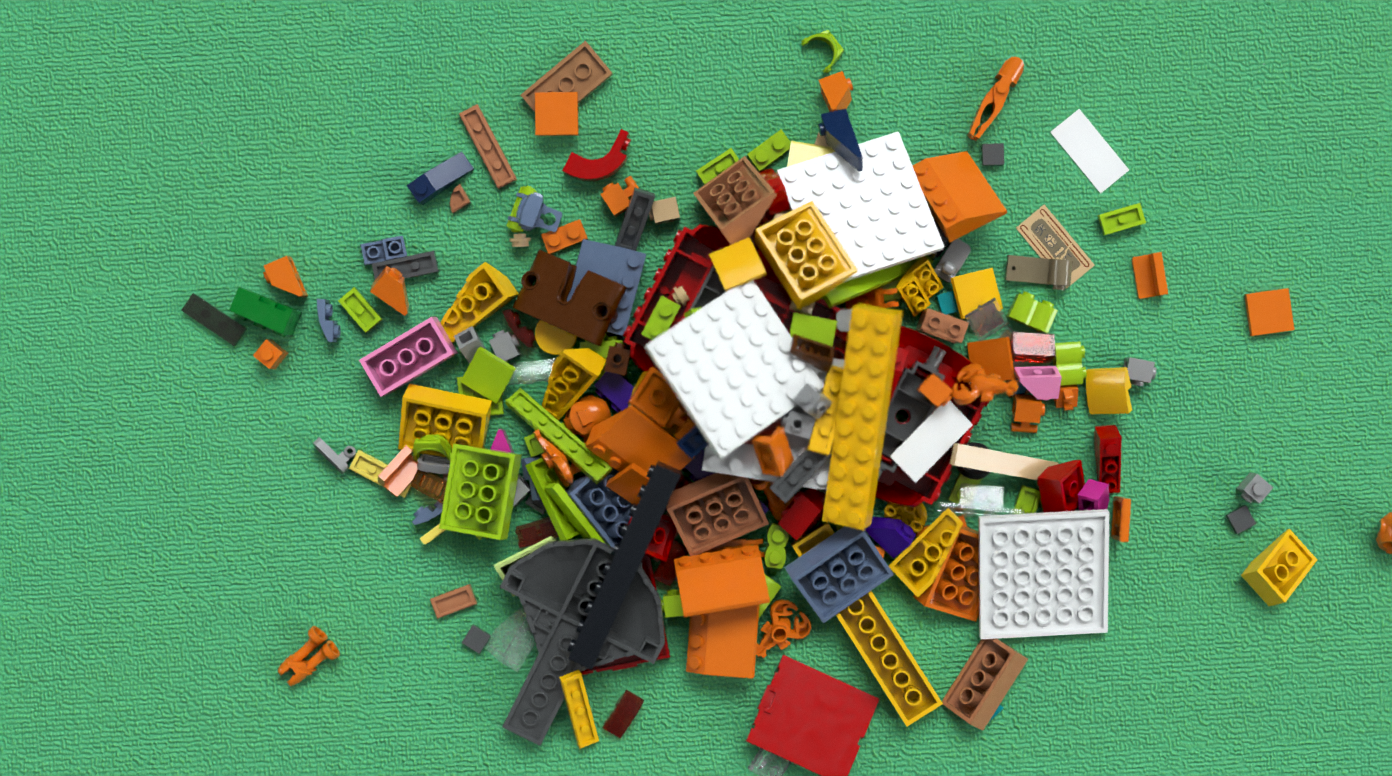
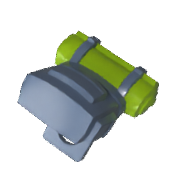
[506,186,562,233]

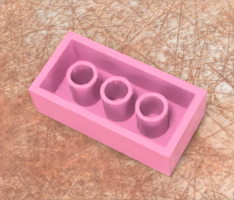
[359,317,458,397]

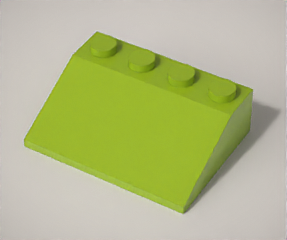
[439,443,522,540]

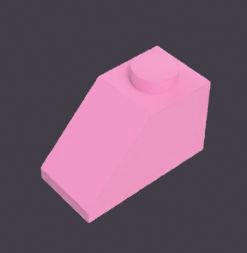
[1014,366,1062,400]

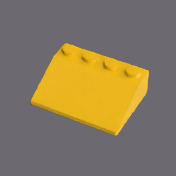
[754,201,858,310]
[398,383,492,457]

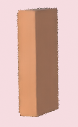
[430,584,477,619]

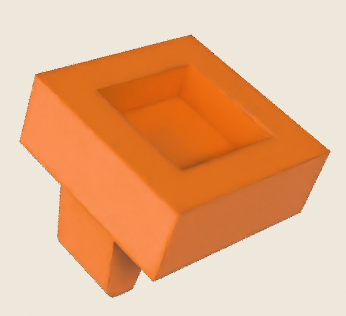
[1054,385,1078,411]

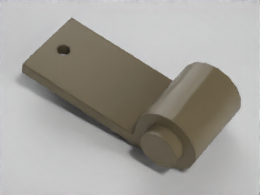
[1005,255,1073,290]

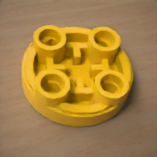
[535,320,577,355]
[884,503,927,534]

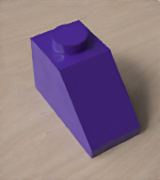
[865,516,916,558]

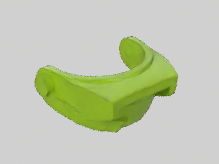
[801,30,844,74]
[413,434,452,461]

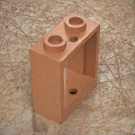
[916,308,969,344]

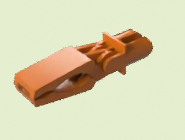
[967,57,1024,141]

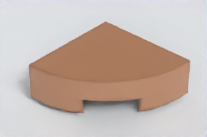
[450,184,471,213]

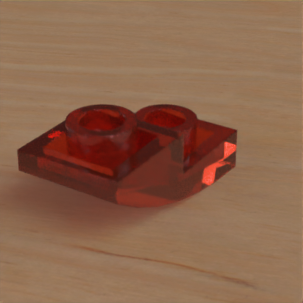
[503,309,536,348]
[602,689,644,738]

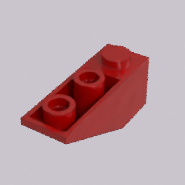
[1094,425,1122,493]

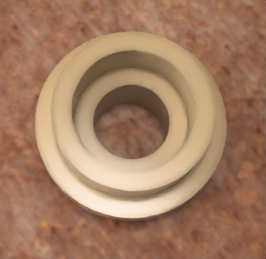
[509,233,531,247]
[672,286,690,307]

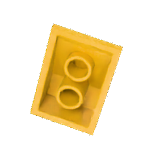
[1241,529,1317,606]

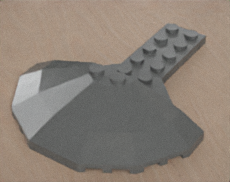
[500,538,665,746]

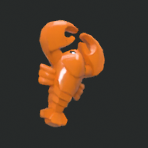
[951,364,1018,405]
[533,429,573,487]
[756,599,811,658]

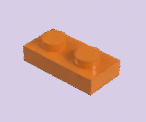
[541,219,588,254]

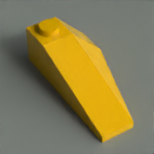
[440,262,519,343]
[542,348,606,421]
[889,508,963,597]

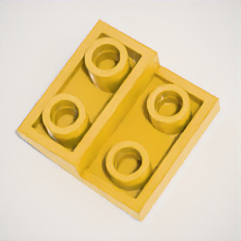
[709,237,766,292]
[896,256,944,317]
[950,268,1003,319]
[1086,367,1132,414]

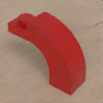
[562,129,631,181]

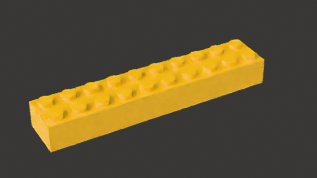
[822,303,903,530]
[791,522,943,726]

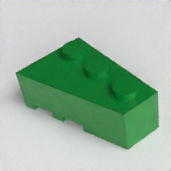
[229,287,302,337]

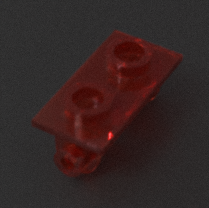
[652,540,688,586]

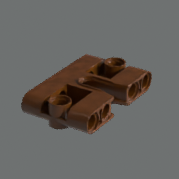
[513,250,627,346]

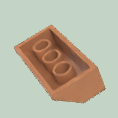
[942,639,1028,731]

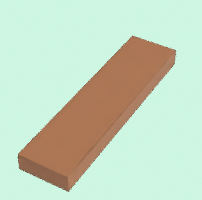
[459,104,517,189]

